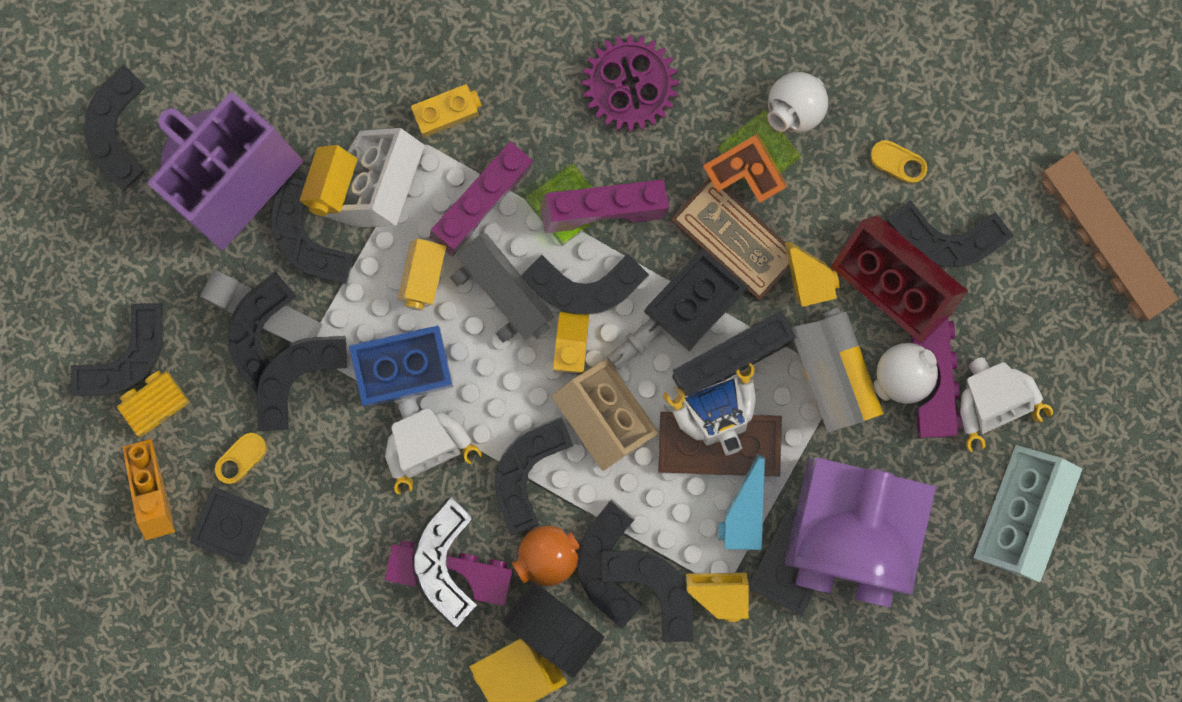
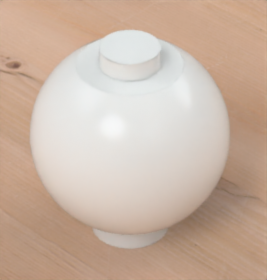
[767,72,828,133]
[874,343,938,404]

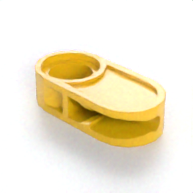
[870,140,927,184]
[215,433,267,484]

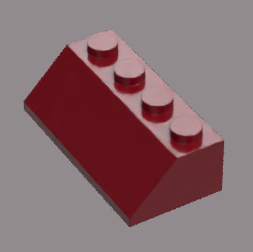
[831,215,968,343]

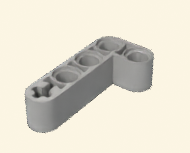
[200,269,323,343]

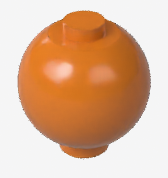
[512,525,580,586]

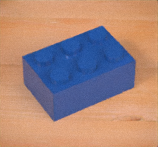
[349,325,454,408]

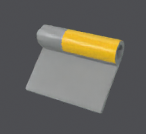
[792,308,884,433]

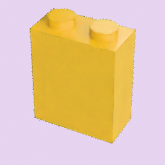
[469,639,567,702]

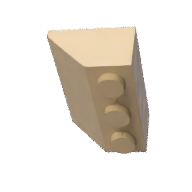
[551,359,659,471]

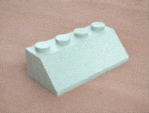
[973,445,1082,582]

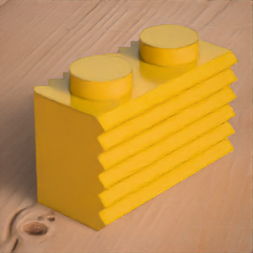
[117,371,190,437]

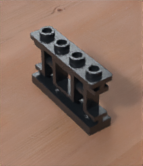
[672,310,796,398]

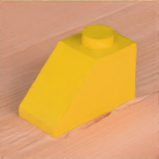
[785,241,840,307]
[553,311,590,375]
[686,573,749,622]

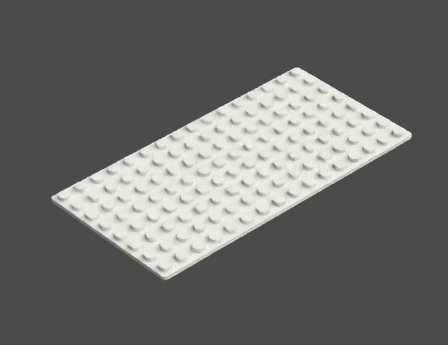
[317,145,822,573]

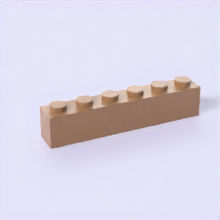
[1040,151,1179,322]

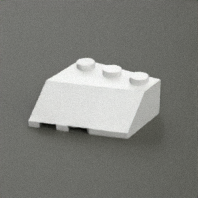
[323,128,425,227]

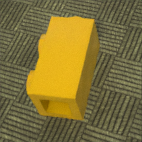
[411,84,482,138]
[299,145,358,216]
[397,238,446,311]

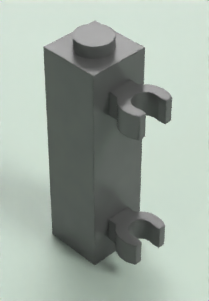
[450,233,555,343]

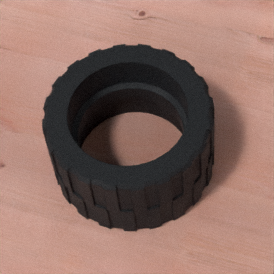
[502,582,605,678]

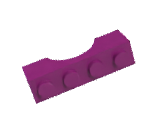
[429,141,533,257]
[540,180,669,233]
[910,318,962,439]
[385,540,513,606]

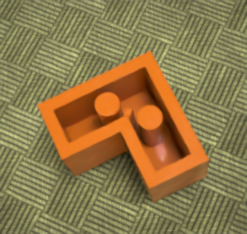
[703,134,788,203]

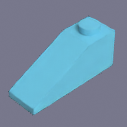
[718,454,765,550]

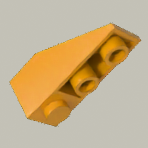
[122,439,175,540]

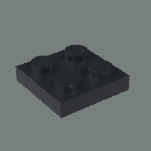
[189,486,270,565]

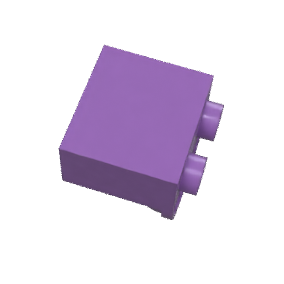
[147,91,304,251]
[784,458,936,608]

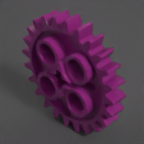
[582,34,679,133]

